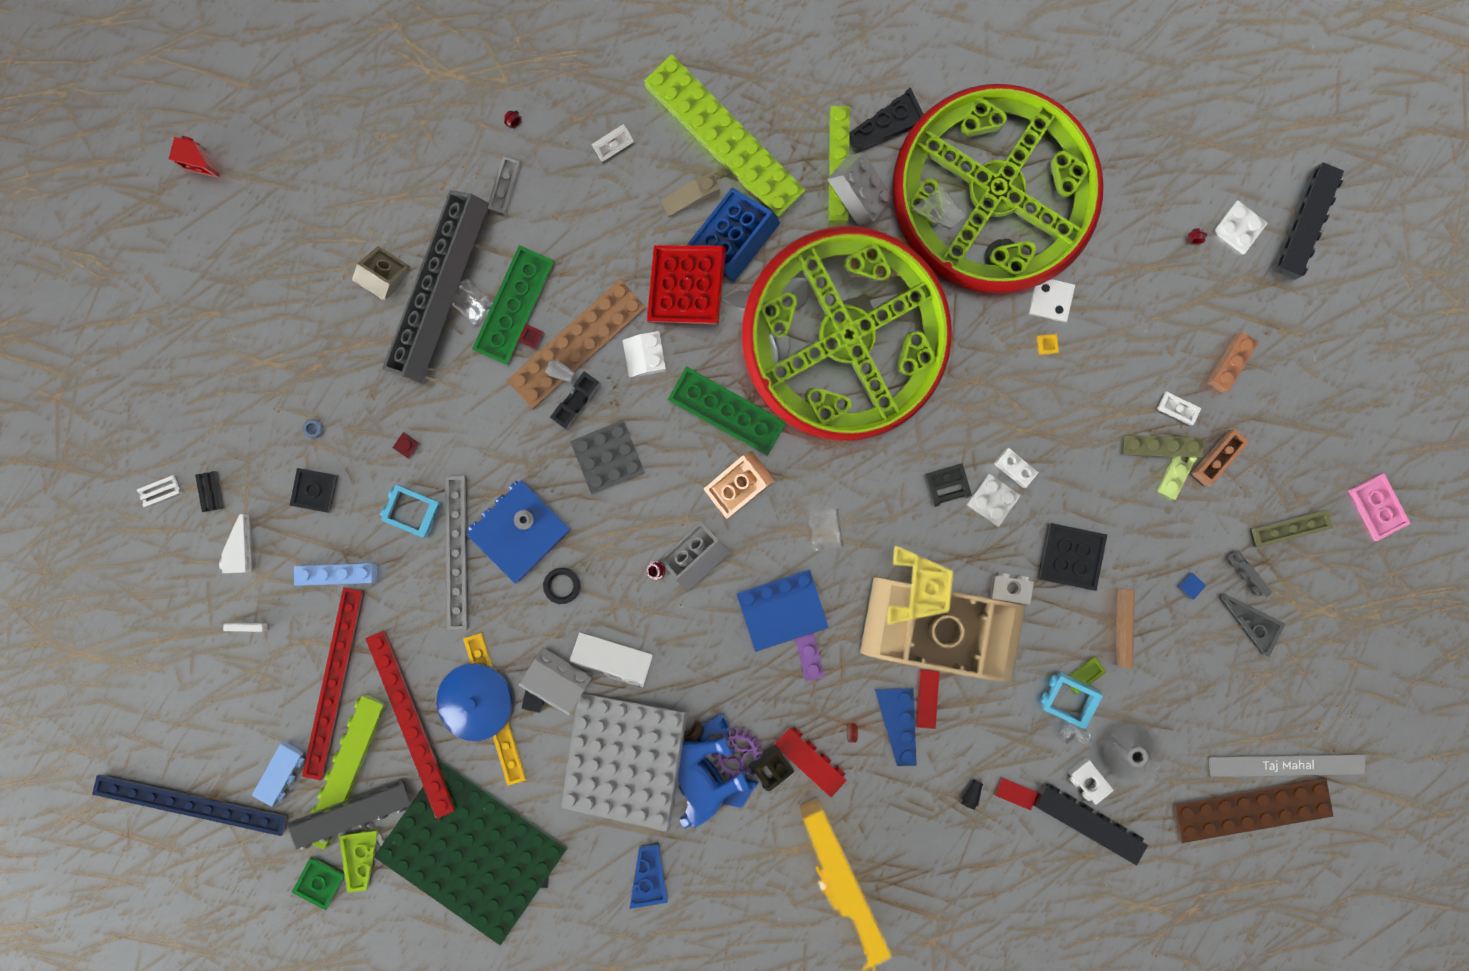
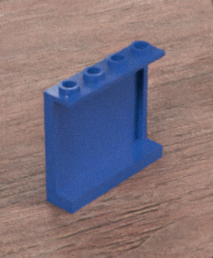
[466,480,572,584]

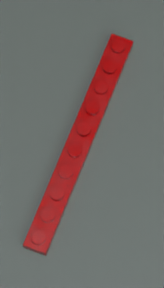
[302,587,364,781]
[365,631,455,818]

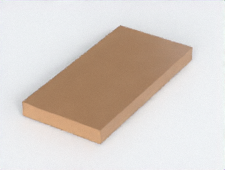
[1116,588,1134,668]

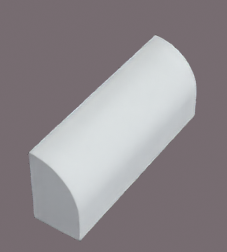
[570,632,653,688]

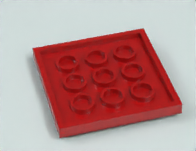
[647,245,726,324]

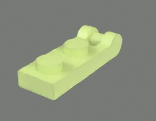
[1157,457,1197,500]

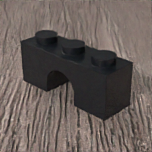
[549,371,601,430]

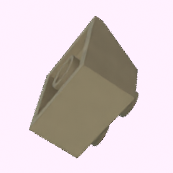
[352,246,410,300]

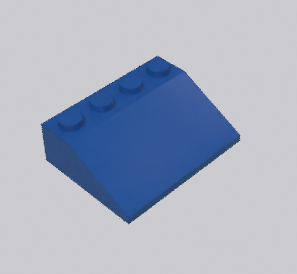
[686,187,780,282]
[737,570,829,652]

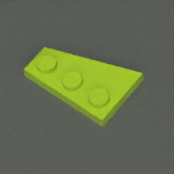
[339,829,379,893]

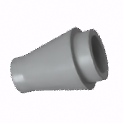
[545,358,575,382]

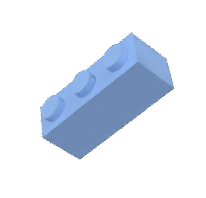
[252,742,306,807]

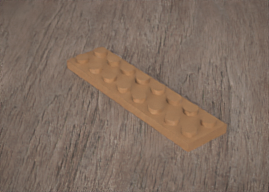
[506,279,646,409]

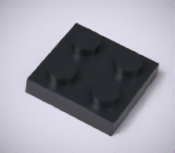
[289,468,337,513]

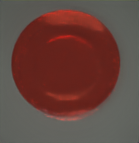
[847,723,858,743]

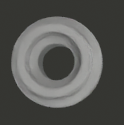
[514,510,534,530]

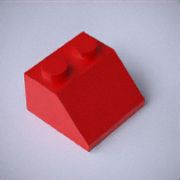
[168,136,219,177]

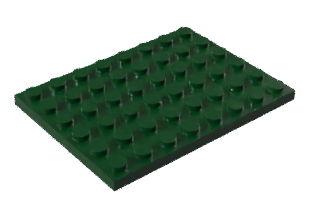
[374,760,567,945]

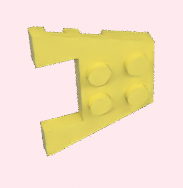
[887,546,953,624]

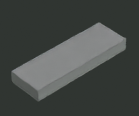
[487,155,522,216]

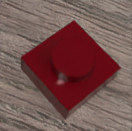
[518,324,544,350]
[392,432,420,459]

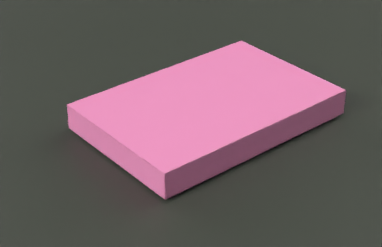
[1348,473,1411,541]

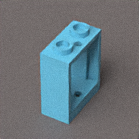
[381,485,442,538]
[1040,671,1103,729]

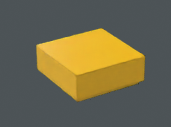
[1037,334,1059,355]

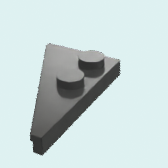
[1221,593,1285,657]

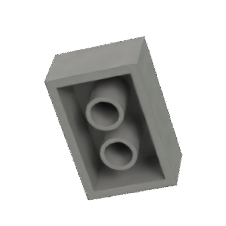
[828,152,893,225]

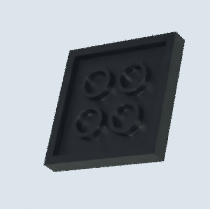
[1039,523,1108,591]

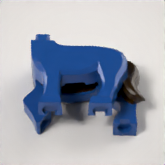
[677,713,759,829]

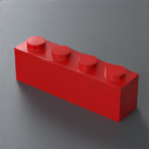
[773,726,847,798]

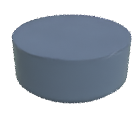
[302,419,323,439]

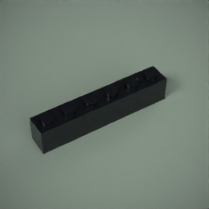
[1274,162,1344,279]
[1034,784,1148,866]

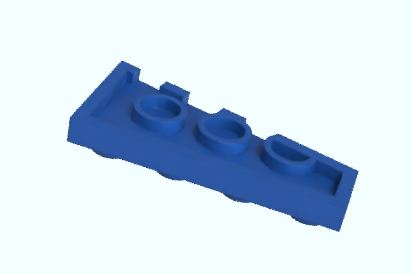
[875,688,917,766]

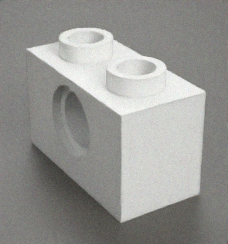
[993,448,1039,488]
[989,572,1034,605]
[1068,758,1114,805]

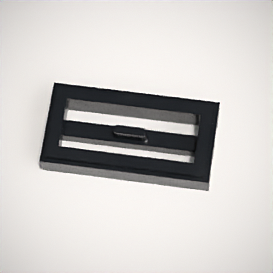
[195,471,223,512]

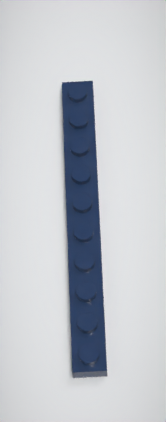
[92,775,287,836]

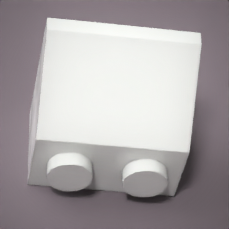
[623,331,666,378]

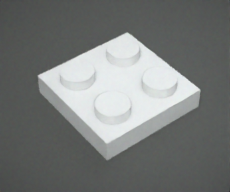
[1213,200,1268,254]
[967,474,1021,527]

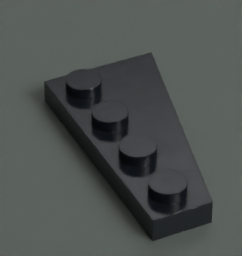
[849,87,924,152]

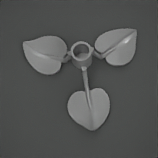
[721,278,808,363]

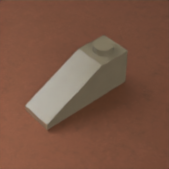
[661,172,720,217]

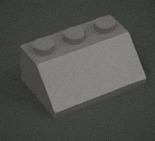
[659,521,730,592]
[519,647,592,715]

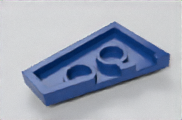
[629,843,668,909]

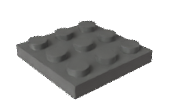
[570,420,645,494]

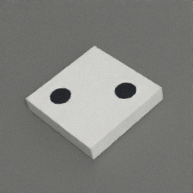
[1029,279,1075,323]

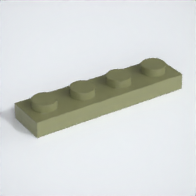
[1123,435,1204,458]
[1252,510,1333,547]

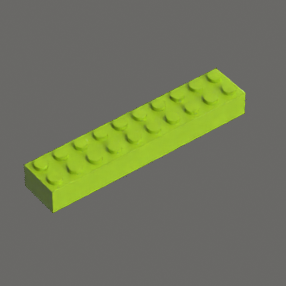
[644,54,805,220]

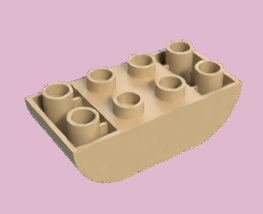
[860,577,1026,682]

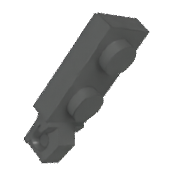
[1228,550,1272,597]

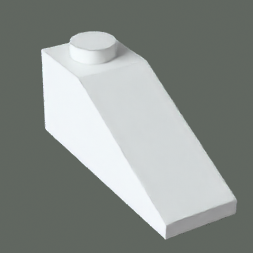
[219,514,251,573]

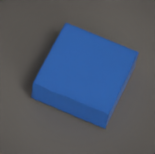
[1178,572,1206,600]

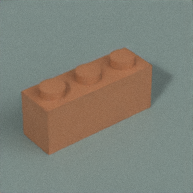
[1206,332,1259,393]
[1191,429,1250,486]

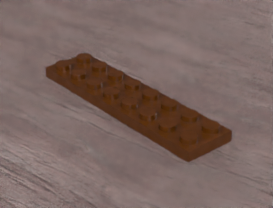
[1173,777,1334,843]

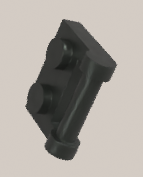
[925,463,972,507]
[748,746,795,791]

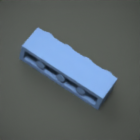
[294,563,377,586]

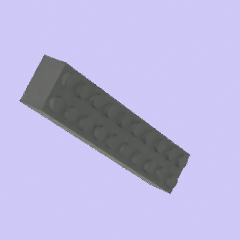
[382,190,489,383]

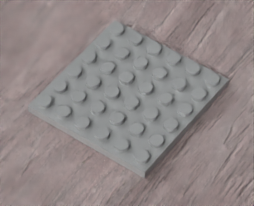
[561,693,687,831]

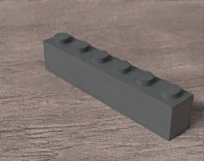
[288,779,411,850]

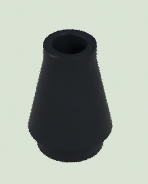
[960,780,983,810]

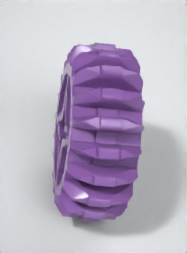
[711,727,763,779]

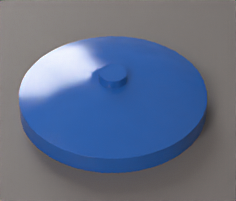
[436,663,513,741]

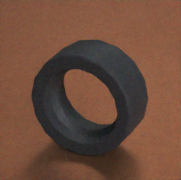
[543,568,581,604]

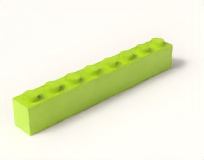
[311,694,387,850]

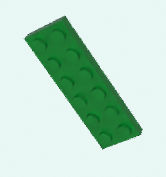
[472,245,555,365]
[668,366,786,456]

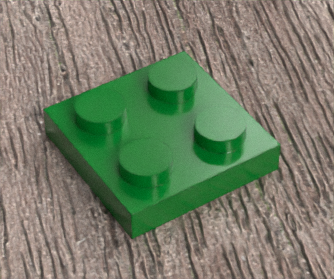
[291,856,345,911]

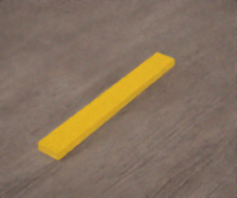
[463,632,527,786]

